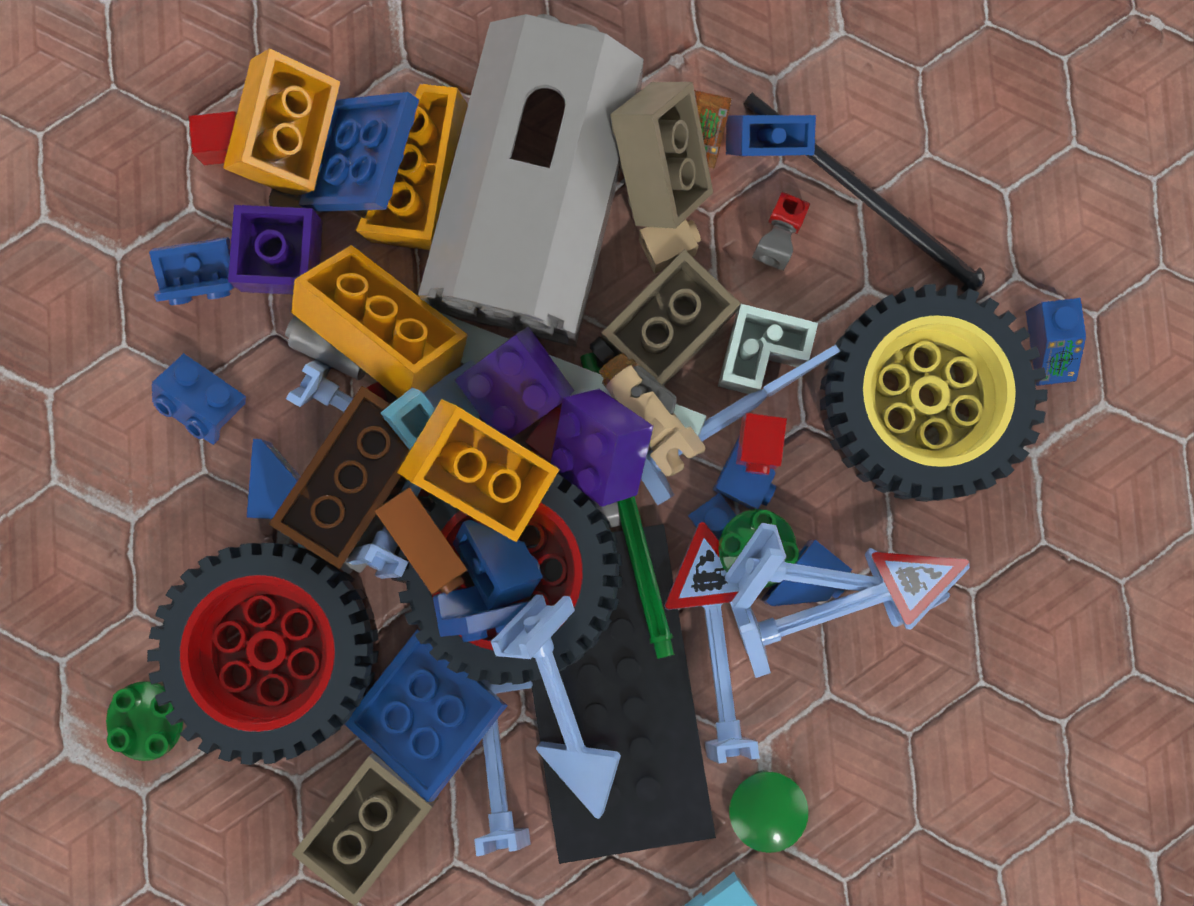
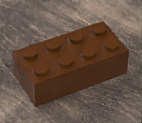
[269,386,410,569]

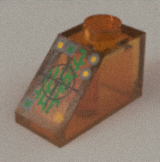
[694,90,732,169]

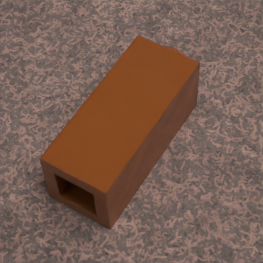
[375,487,467,596]

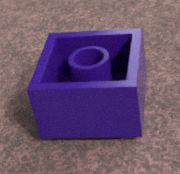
[228,205,323,295]
[454,327,575,439]
[550,389,654,507]

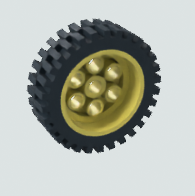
[820,284,1048,502]

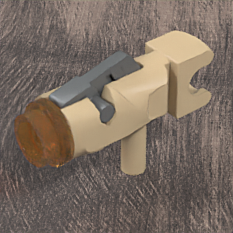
[599,353,706,476]

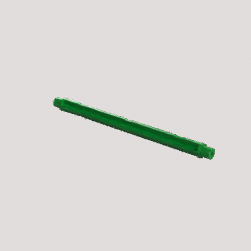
[580,353,675,659]

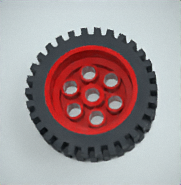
[397,474,622,685]
[147,543,379,765]

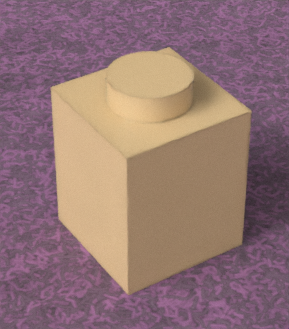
[639,219,701,273]

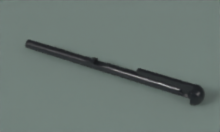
[743,92,985,292]

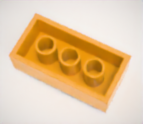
[291,245,468,398]

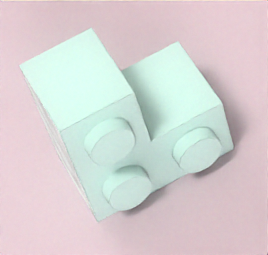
[718,304,818,394]

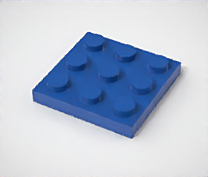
[299,92,419,211]
[344,629,508,802]

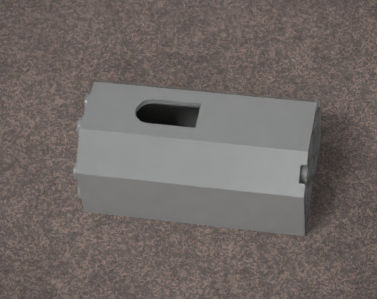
[418,14,644,347]

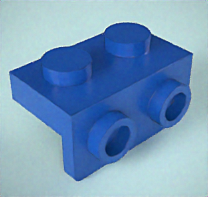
[149,237,235,305]
[152,353,246,445]
[433,586,530,642]

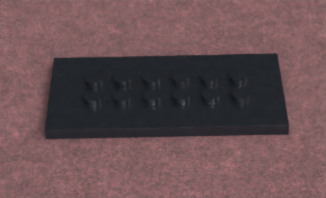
[526,524,716,864]

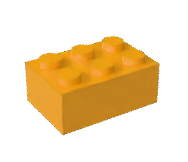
[223,48,340,196]
[397,399,560,542]

